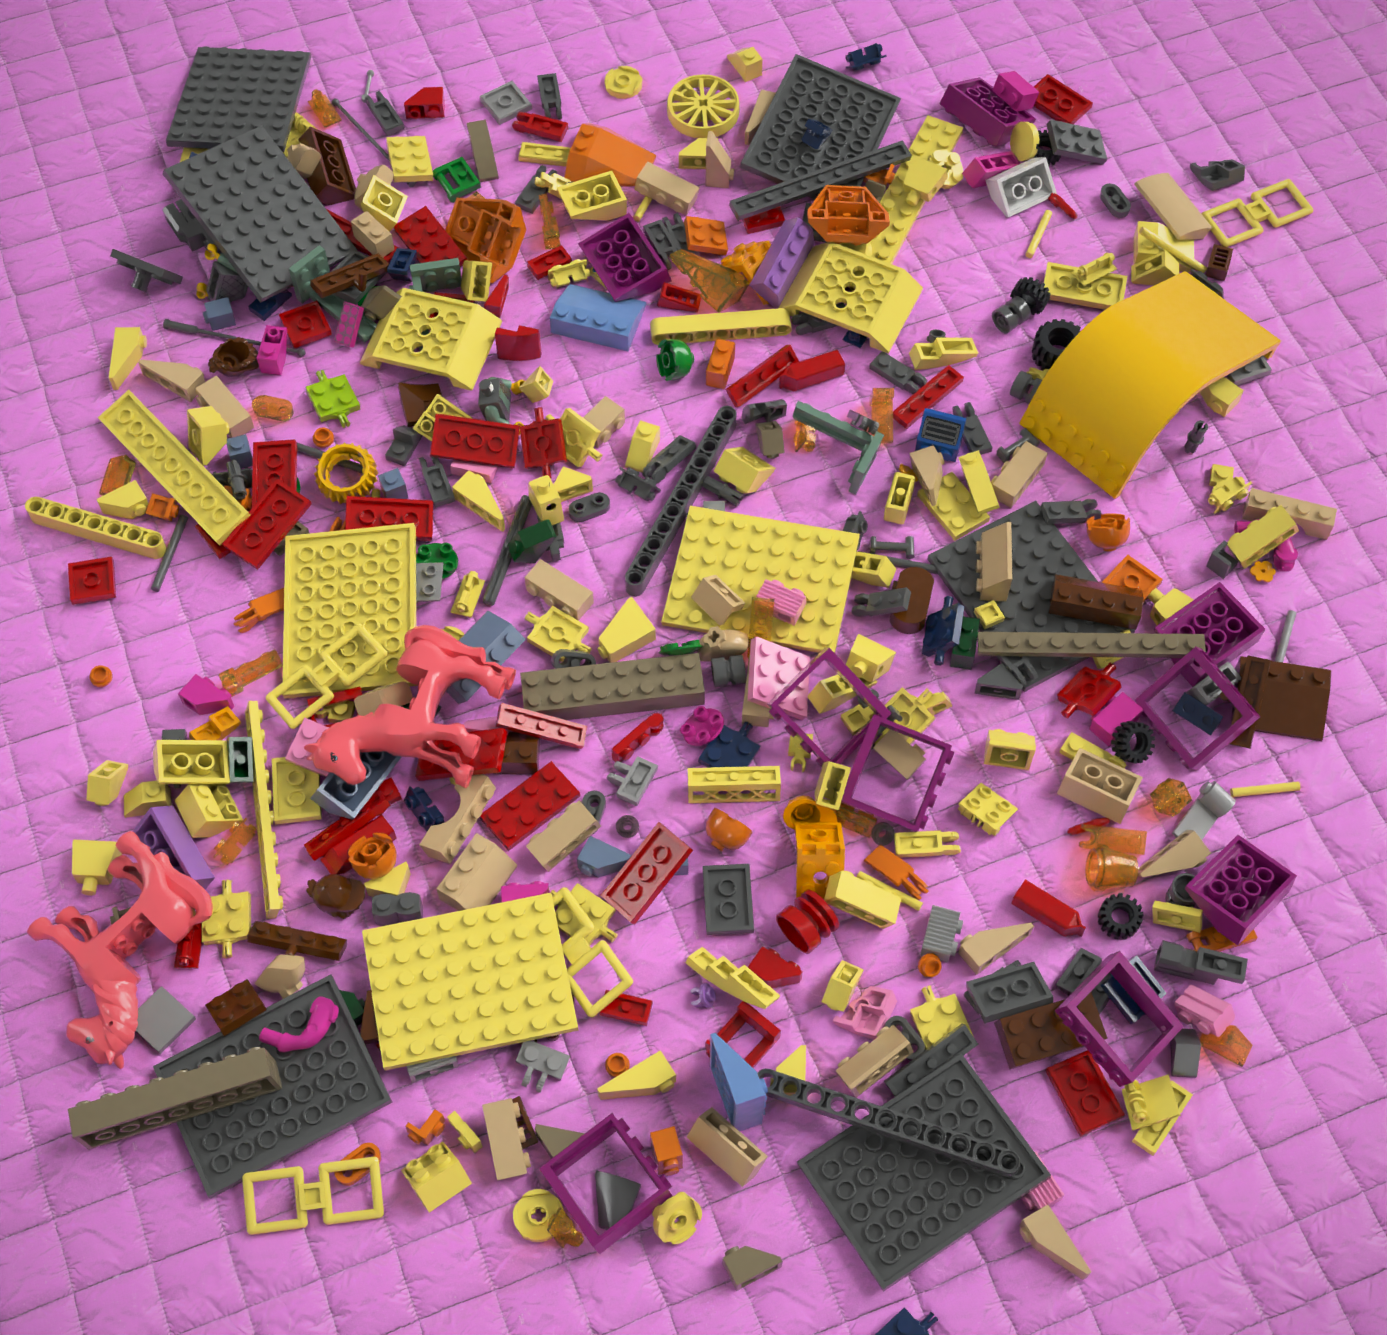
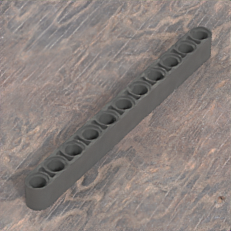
[625,406,737,596]
[757,1068,1020,1177]

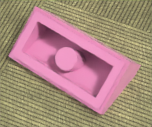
[450,460,498,484]

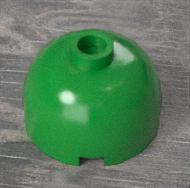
[656,339,694,381]

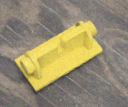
[1072,252,1117,286]
[548,259,591,288]
[1208,476,1252,514]
[451,571,485,618]

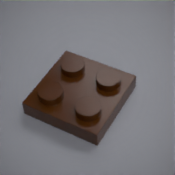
[205,979,267,1036]

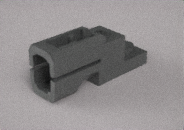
[162,199,222,254]
[1154,940,1248,985]

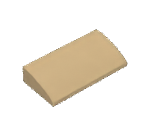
[1134,173,1212,240]

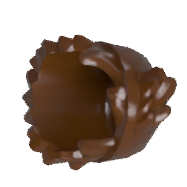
[208,337,259,377]
[306,874,365,919]

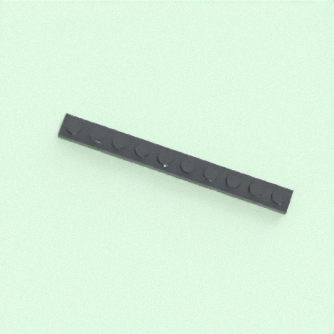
[729,140,912,221]

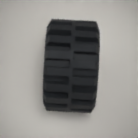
[1032,319,1081,371]

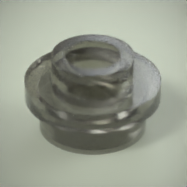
[616,815,639,838]
[871,822,895,846]

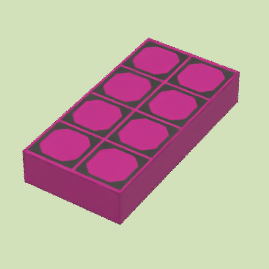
[334,302,364,348]

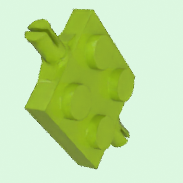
[306,370,360,428]

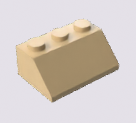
[976,522,1012,601]
[1057,748,1143,824]
[436,833,517,911]
[836,1025,913,1098]

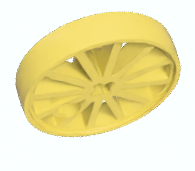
[667,74,740,138]

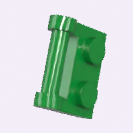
[433,157,481,203]

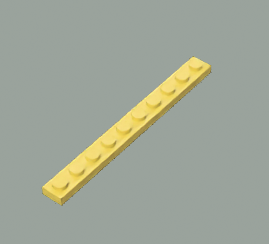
[245,701,283,919]

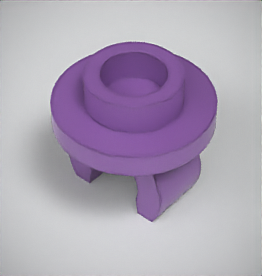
[691,983,716,1008]

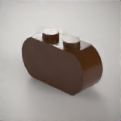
[890,567,934,634]

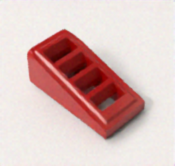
[484,274,509,318]
[657,282,702,312]

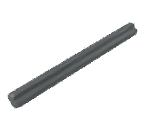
[483,495,532,606]

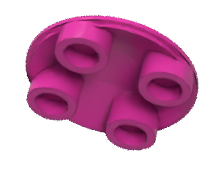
[680,706,724,746]

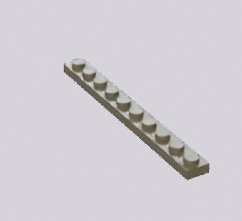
[977,632,1206,658]

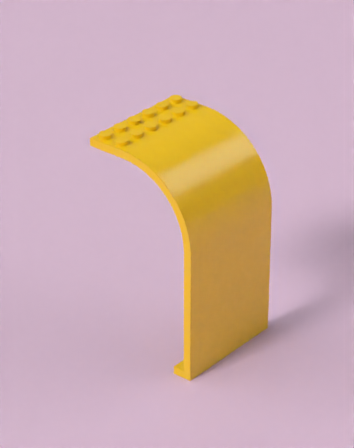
[1019,271,1281,499]

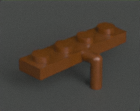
[310,253,389,298]
[1220,655,1271,749]
[247,921,347,961]

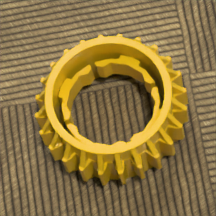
[314,443,378,504]

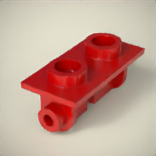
[174,923,202,969]

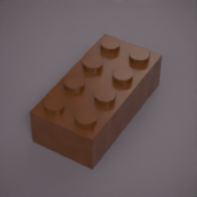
[994,992,1108,1069]

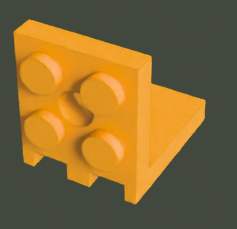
[716,240,771,305]
[795,823,845,899]

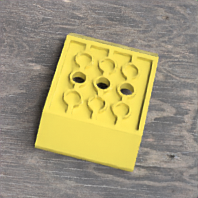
[778,242,923,354]
[360,288,502,391]

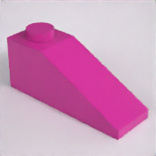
[962,151,1021,188]

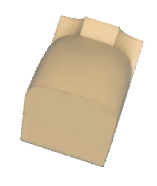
[287,143,321,179]
[354,165,394,210]
[697,626,748,661]
[354,681,413,716]
[254,954,305,999]

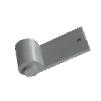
[1172,781,1236,840]

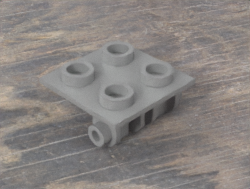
[416,562,444,604]

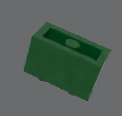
[949,616,980,670]

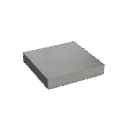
[480,81,532,125]
[136,986,196,1054]

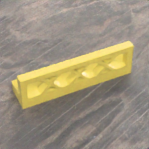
[688,766,781,803]

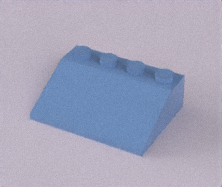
[550,284,646,351]
[710,1033,768,1131]

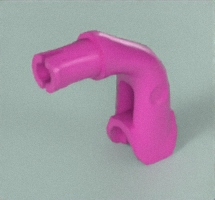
[1234,519,1298,571]
[259,996,339,1052]

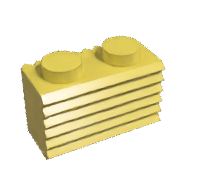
[883,472,915,525]

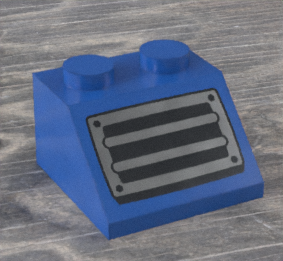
[915,408,966,462]

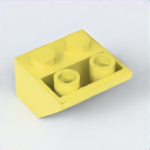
[175,784,243,838]
[401,1142,472,1213]

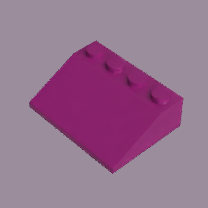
[939,77,1036,147]
[578,213,672,302]
[1154,582,1265,687]
[1185,835,1297,945]

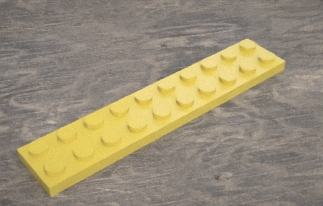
[870,115,963,264]
[98,390,250,546]

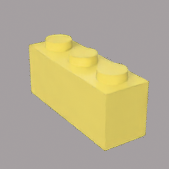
[1227,505,1299,569]
[824,871,901,929]

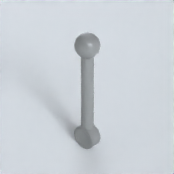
[361,70,374,103]

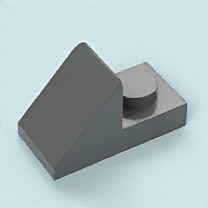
[385,425,423,466]

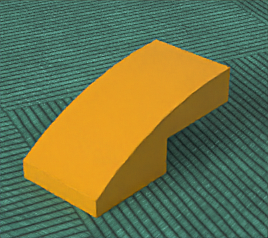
[189,706,241,740]

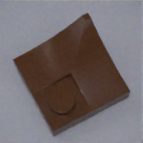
[398,383,443,427]

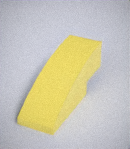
[909,338,978,370]

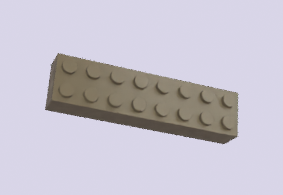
[520,653,705,720]
[68,1047,282,1150]

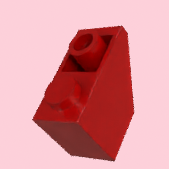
[404,87,445,119]
[748,946,803,988]

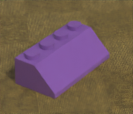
[749,217,814,309]
[132,806,215,890]

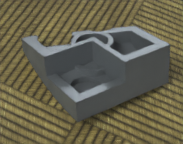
[1190,159,1245,191]
[741,399,787,424]
[595,1170,641,1230]

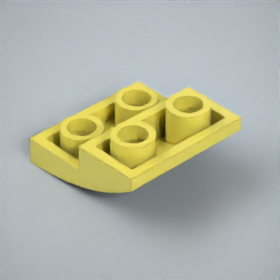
[413,394,473,442]

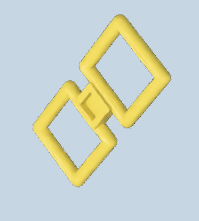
[1201,179,1314,247]
[266,624,388,729]
[552,887,633,1018]
[242,1157,384,1235]

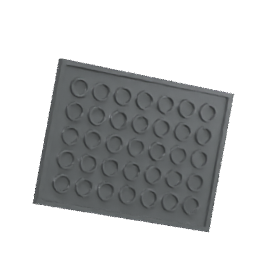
[166,46,311,152]
[740,54,901,200]
[163,126,357,303]
[927,501,1135,692]
[153,974,392,1199]
[797,1053,1051,1292]

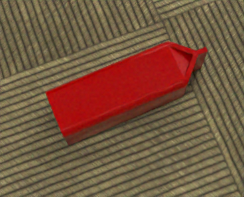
[779,350,845,391]
[320,814,397,874]
[1011,879,1086,937]

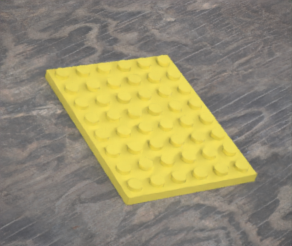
[661,506,860,653]
[282,523,417,699]
[362,893,579,1071]

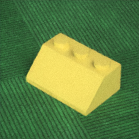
[153,740,230,784]

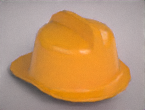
[783,795,837,830]

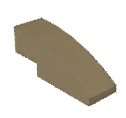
[467,119,499,182]

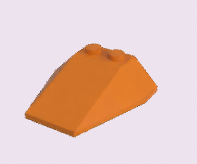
[564,123,656,186]
[807,185,890,245]
[445,198,526,284]

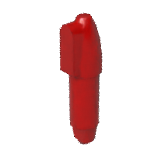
[1048,193,1078,219]
[1067,818,1110,835]

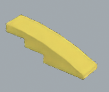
[685,947,780,1009]

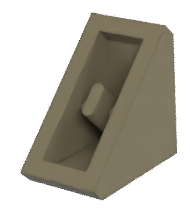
[535,1124,585,1159]

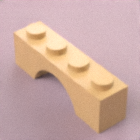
[1242,488,1337,540]
[419,774,496,864]

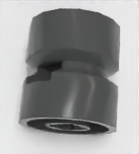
[992,296,1031,333]
[1010,371,1042,404]
[711,655,746,687]
[1165,873,1196,908]

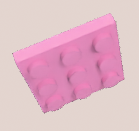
[748,637,810,720]

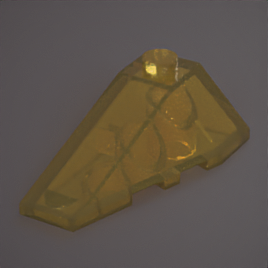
[669,249,750,313]

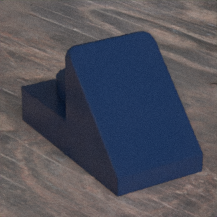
[802,119,833,149]
[387,248,417,282]
[248,290,292,321]

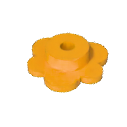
[898,464,918,482]
[1250,561,1276,583]

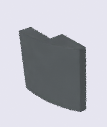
[1056,948,1111,1015]

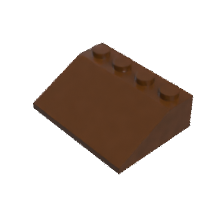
[1231,656,1331,741]

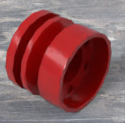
[776,889,840,954]

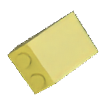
[557,171,627,220]
[1133,221,1194,272]

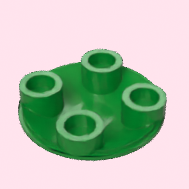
[416,543,458,579]
[658,640,703,656]

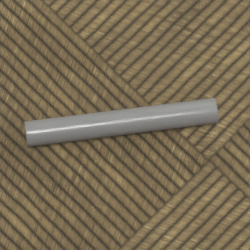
[1274,610,1296,662]

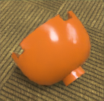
[1086,513,1130,551]
[705,808,753,851]
[348,833,397,879]

